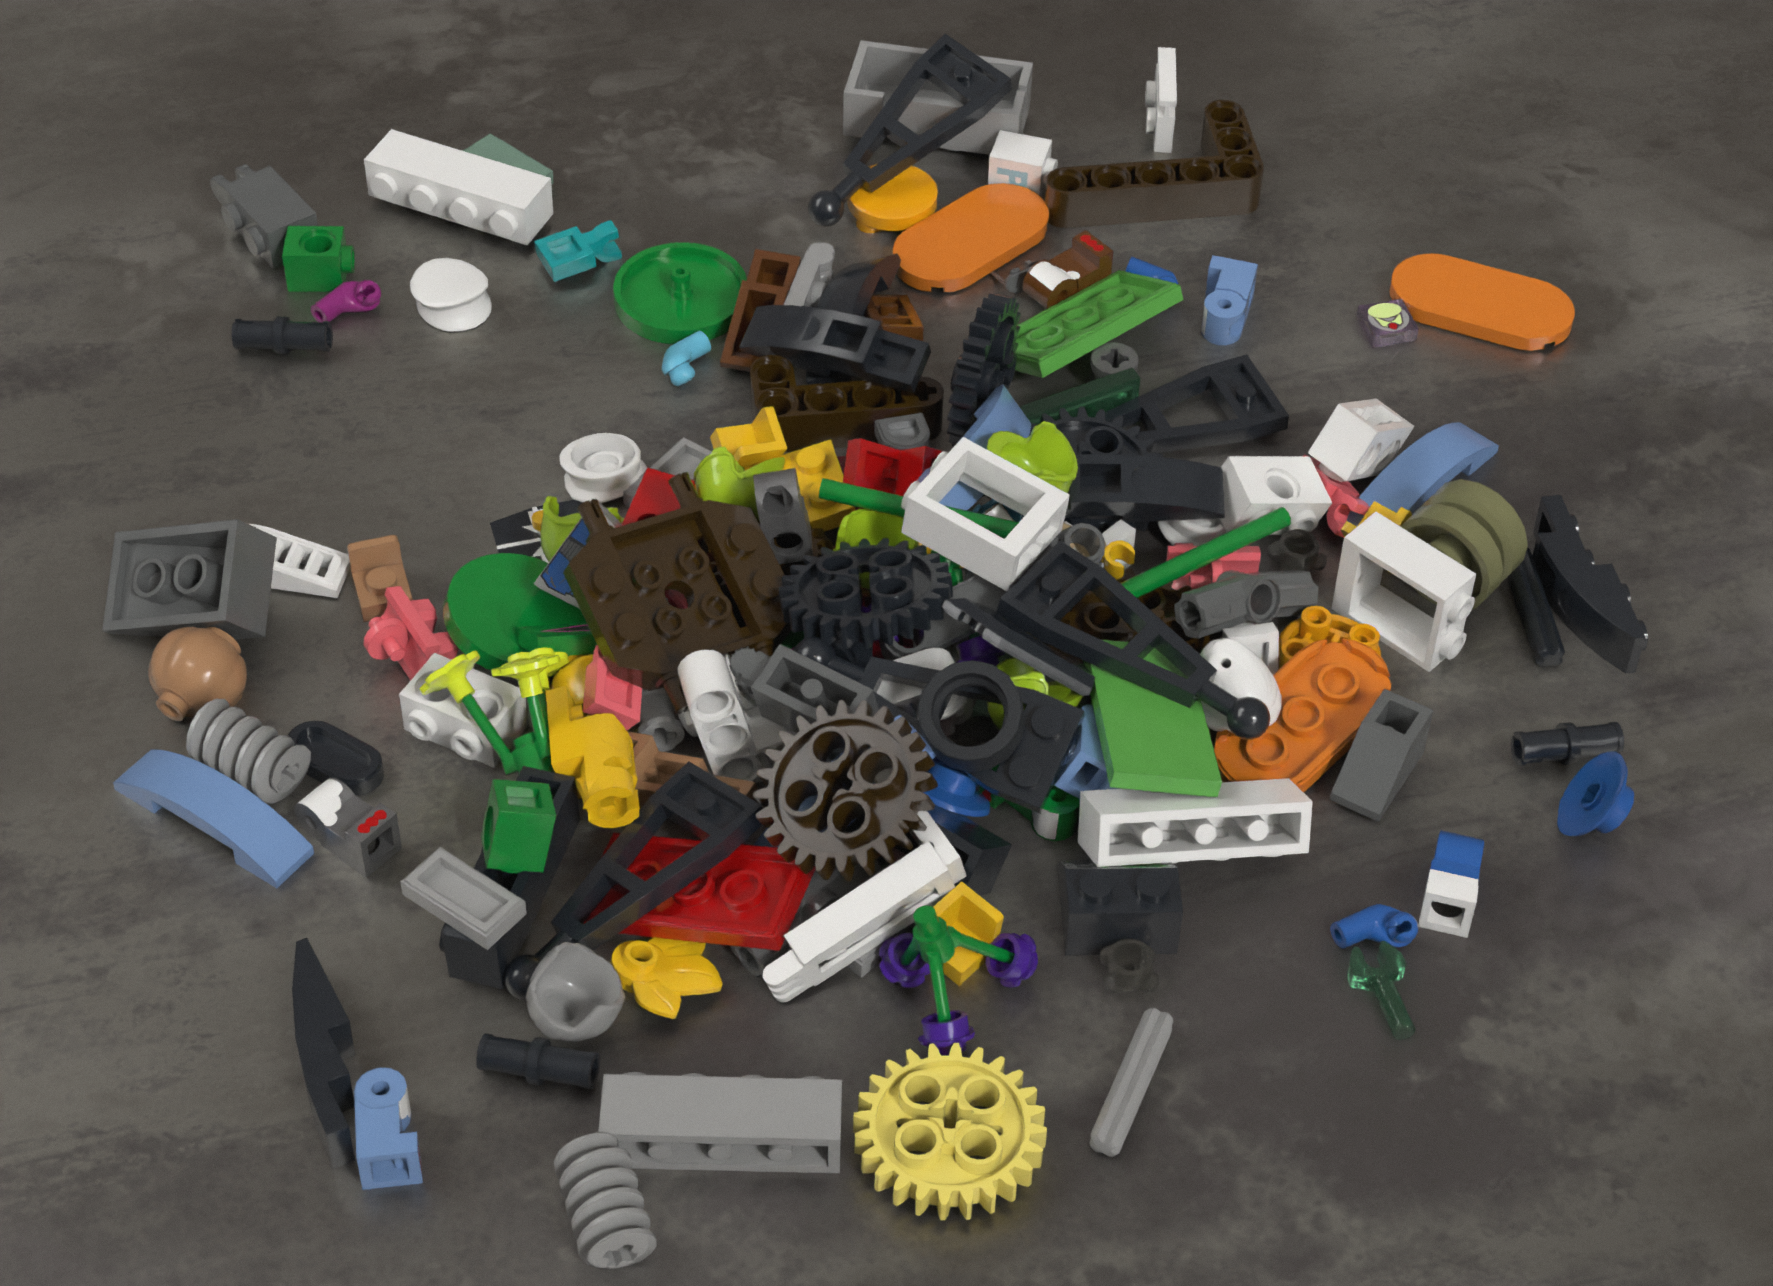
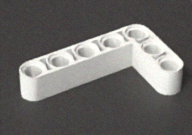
[678,648,967,783]

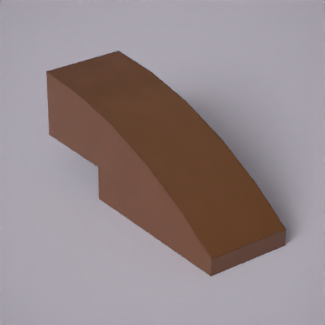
[720,249,801,372]

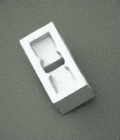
[1308,399,1414,482]
[399,653,528,768]

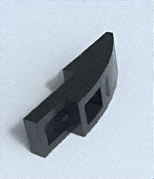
[739,305,931,394]
[1020,454,1225,522]
[1532,495,1648,674]

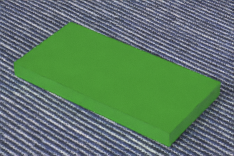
[1015,270,1183,378]
[1083,640,1222,797]

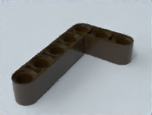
[1045,100,1264,228]

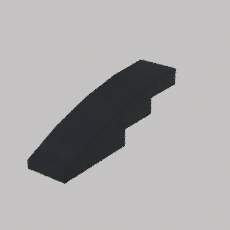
[292,937,356,1170]

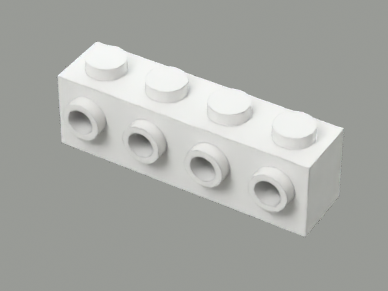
[364,129,553,245]
[1078,778,1313,867]

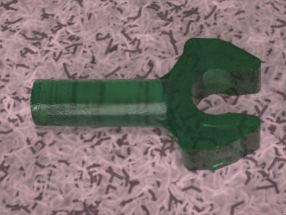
[1347,941,1416,1040]

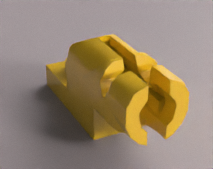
[546,685,640,828]

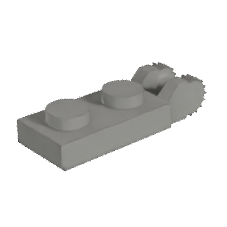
[784,241,835,308]

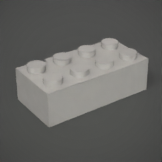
[843,40,1033,155]

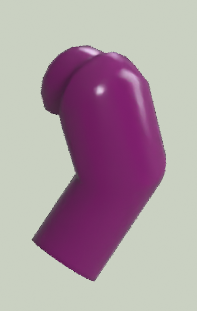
[310,280,382,322]

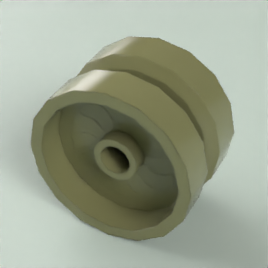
[1401,479,1528,609]

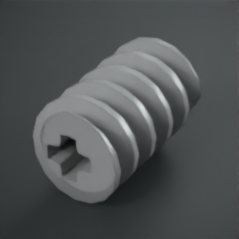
[186,698,311,804]
[554,1132,657,1269]

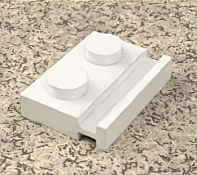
[1145,47,1177,153]

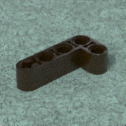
[750,355,944,452]

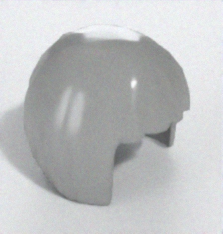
[526,942,625,1042]

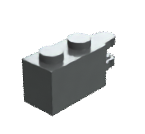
[210,164,318,269]
[729,644,879,755]

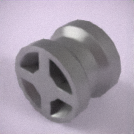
[1088,342,1139,403]

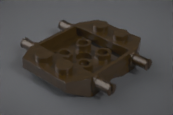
[563,472,787,714]

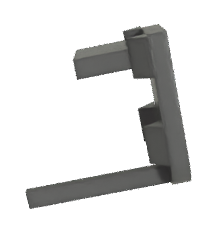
[990,260,1038,294]

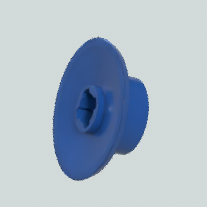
[1557,751,1634,836]
[923,757,990,817]

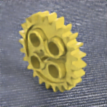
[853,1043,1047,1221]

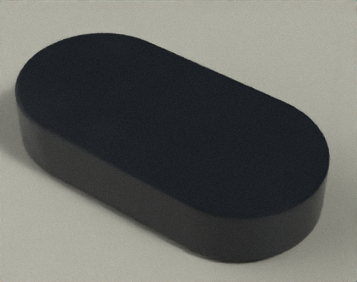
[288,721,384,796]

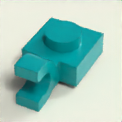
[534,220,622,282]

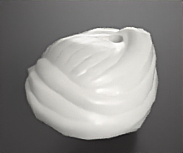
[1200,638,1282,733]

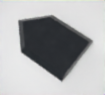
[942,598,1095,696]

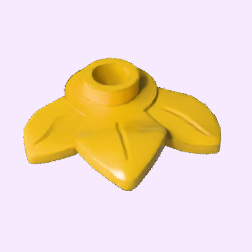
[610,937,723,1019]

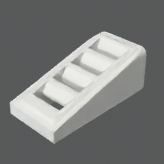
[249,524,350,598]

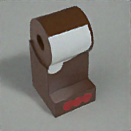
[1023,230,1114,309]

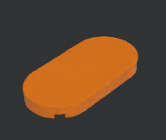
[893,183,1049,293]
[1389,253,1575,351]
[1214,639,1391,792]

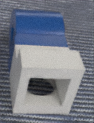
[1418,830,1484,938]

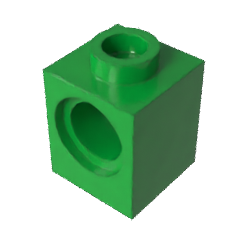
[282,226,355,292]
[481,779,556,873]

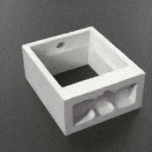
[901,437,1070,591]
[1331,512,1476,672]

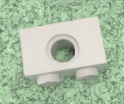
[1220,456,1332,536]

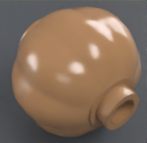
[148,627,247,721]

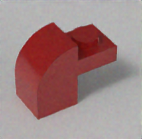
[843,438,942,496]

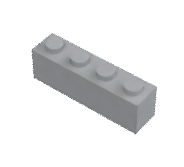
[598,1072,842,1173]

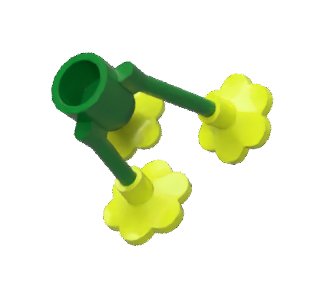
[419,647,569,776]

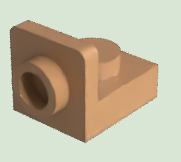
[347,535,413,622]

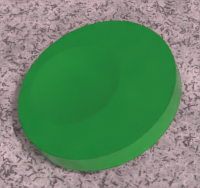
[613,242,747,344]
[443,553,587,678]

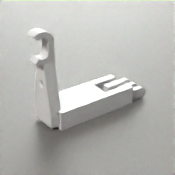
[763,747,967,1002]

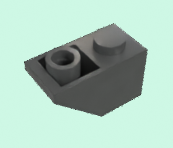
[1330,689,1433,822]

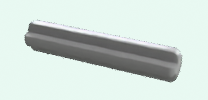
[1089,1008,1174,1157]

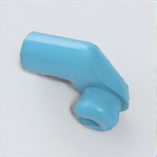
[661,330,711,387]

